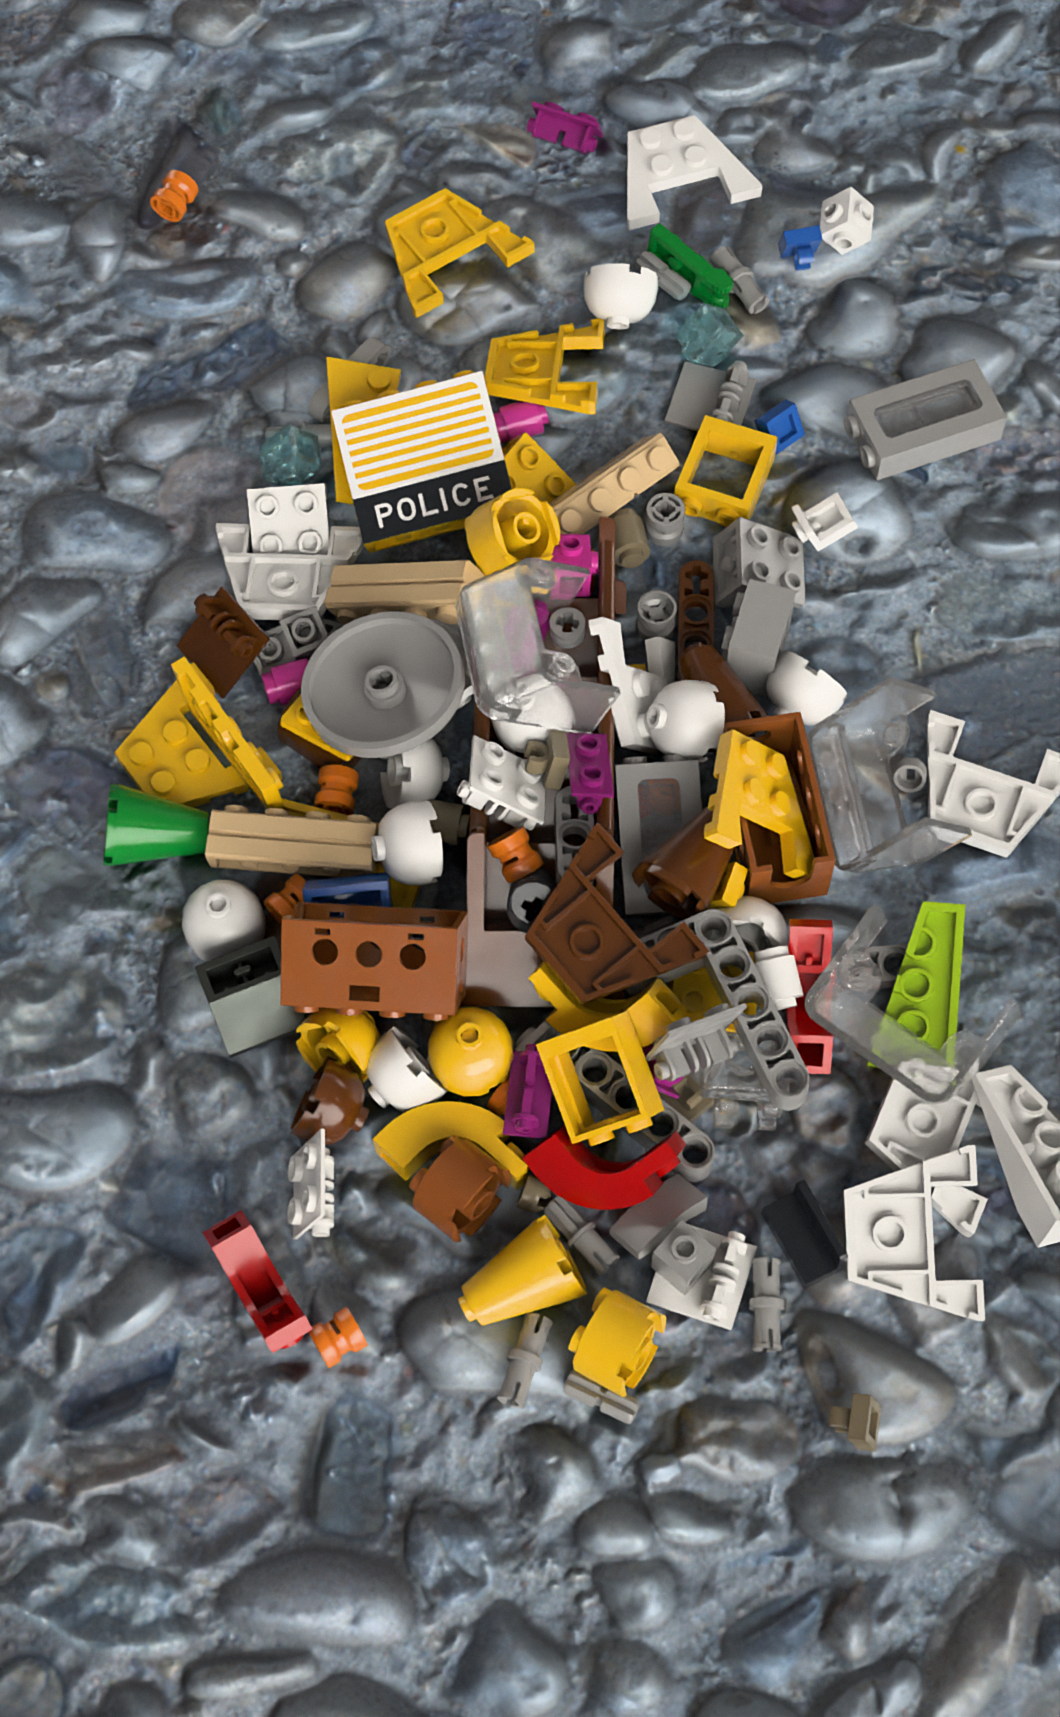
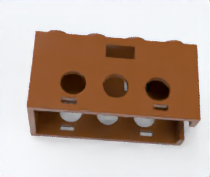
[714,712,836,904]
[280,902,468,1021]

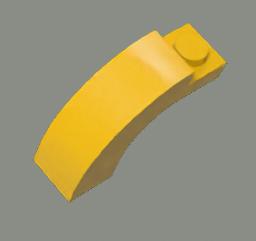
[528,961,687,1052]
[372,1101,528,1191]

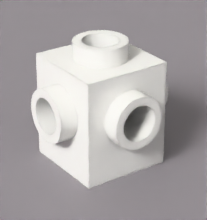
[820,187,874,255]

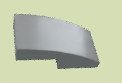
[254,606,328,677]
[610,1173,708,1260]

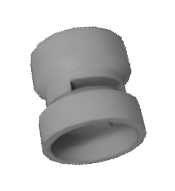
[645,493,685,546]
[636,590,677,641]

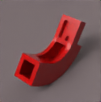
[784,919,833,1074]
[522,1124,687,1210]
[202,1210,313,1353]

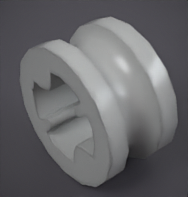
[549,607,585,648]

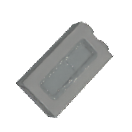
[844,359,1007,481]
[614,754,702,918]

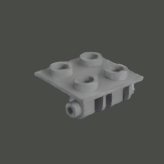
[664,361,757,431]
[645,1003,747,1082]

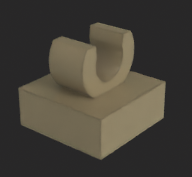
[524,730,570,790]
[659,1074,716,1123]
[829,1393,881,1452]

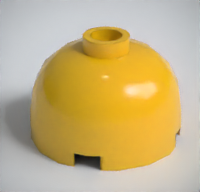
[428,1007,514,1097]
[296,1008,380,1083]

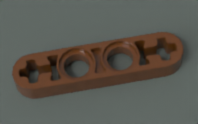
[677,560,714,681]

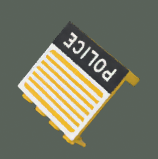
[331,370,512,553]

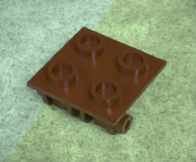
[176,586,270,698]

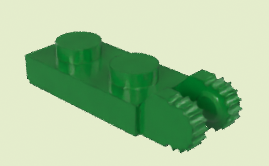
[647,223,734,310]

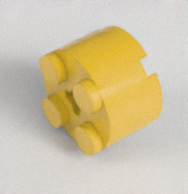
[464,488,560,580]
[568,1287,666,1397]

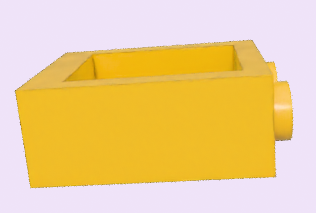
[674,415,778,527]
[536,1011,665,1146]

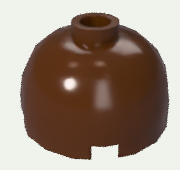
[290,1055,369,1145]

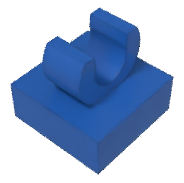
[778,225,822,271]
[754,400,805,455]

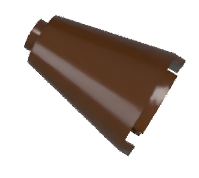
[678,642,768,757]
[632,806,742,921]

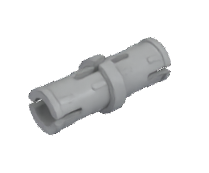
[710,246,769,314]
[749,1257,785,1352]
[497,1312,553,1409]

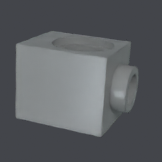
[651,1220,716,1296]

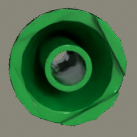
[103,783,210,866]

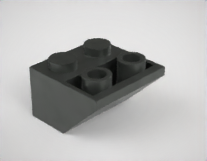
[195,936,306,1058]

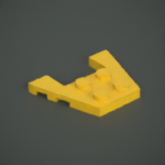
[385,188,535,319]
[484,318,605,414]
[114,662,283,807]
[704,729,815,880]

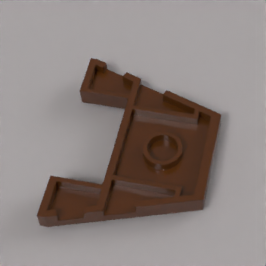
[525,823,709,1006]

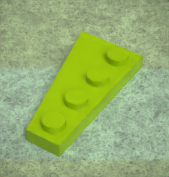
[867,901,966,1072]

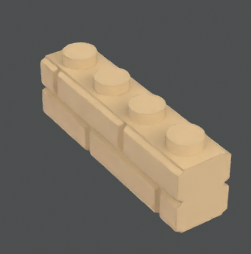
[549,433,680,535]
[324,560,486,624]
[205,805,378,878]

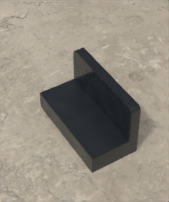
[761,1180,848,1289]

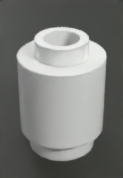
[754,945,803,1010]

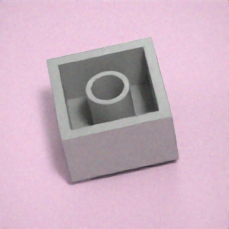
[721,579,796,697]

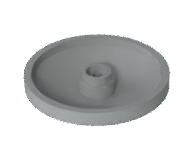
[301,611,465,758]

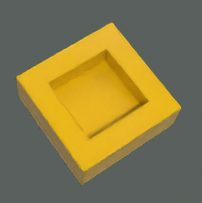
[709,862,748,910]

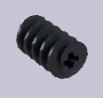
[507,868,557,933]

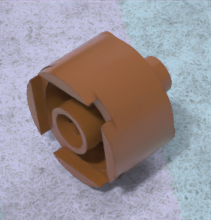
[409,1135,511,1242]

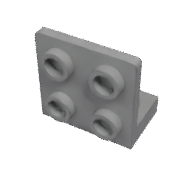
[713,517,806,609]

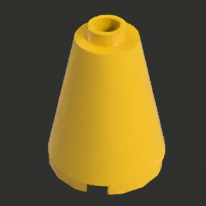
[458,1214,587,1326]

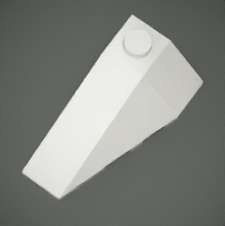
[972,1065,1060,1248]

